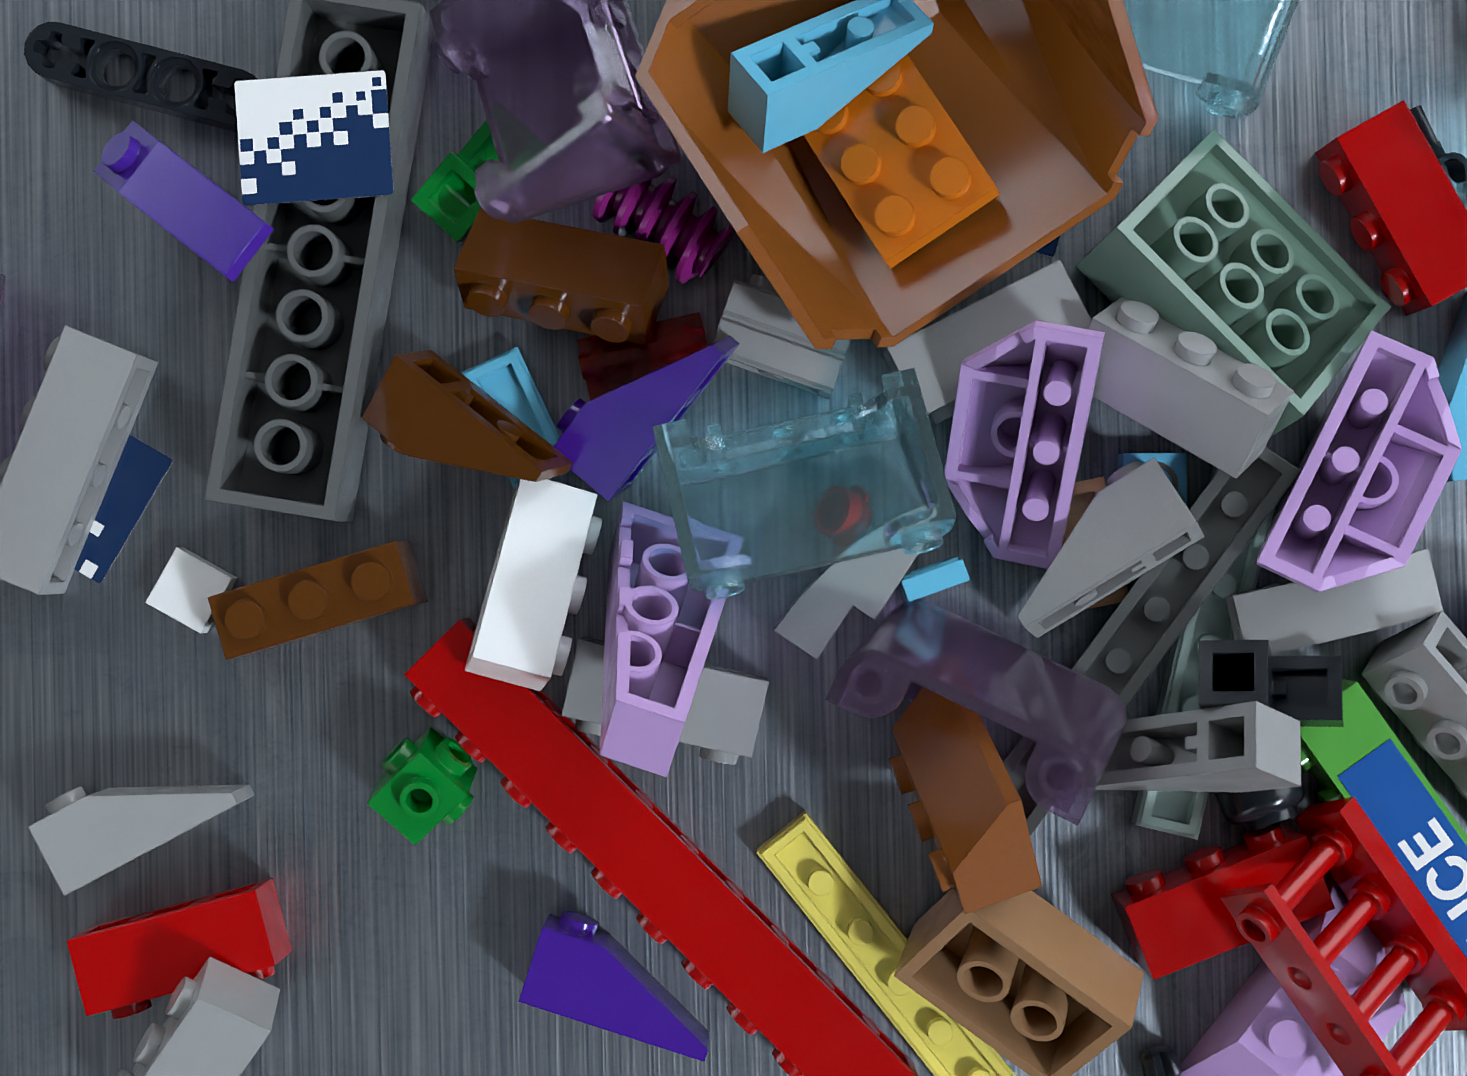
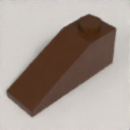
[362,350,574,482]

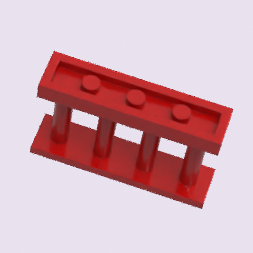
[1220,797,1467,1076]

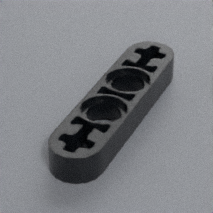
[24,22,258,133]

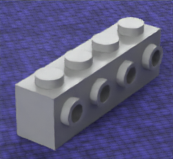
[1361,610,1467,799]

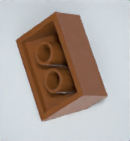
[888,659,1042,914]

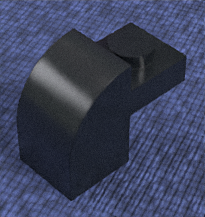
[1198,640,1344,727]

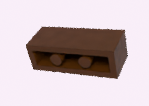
[453,209,669,346]
[207,541,428,660]

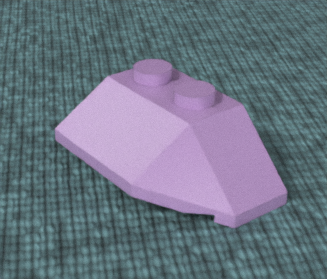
[944,320,1105,569]
[1255,330,1462,593]
[1180,874,1407,1076]

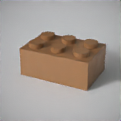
[894,888,1144,1076]

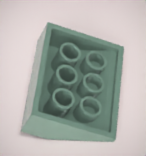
[1076,129,1391,437]

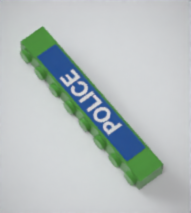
[1300,679,1467,958]

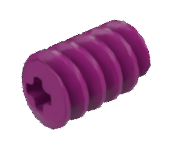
[592,149,736,284]

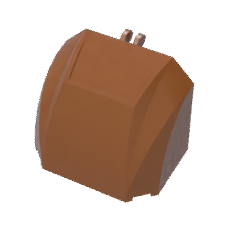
[635,0,1159,349]

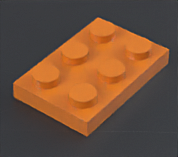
[803,54,1000,269]

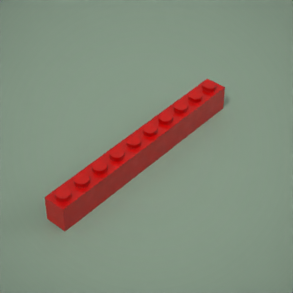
[404,617,918,1076]

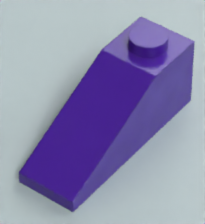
[93,120,274,282]
[553,336,740,502]
[518,911,709,1062]

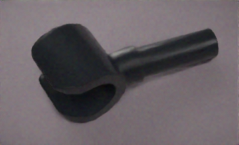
[1410,105,1467,183]

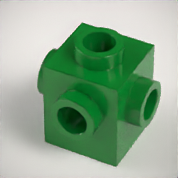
[367,727,478,845]

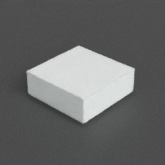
[145,547,238,634]

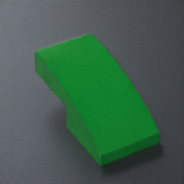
[411,105,551,243]

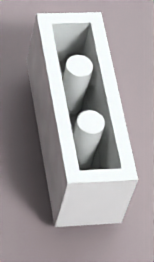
[464,479,602,691]

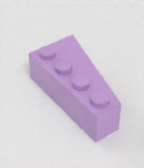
[600,501,745,777]

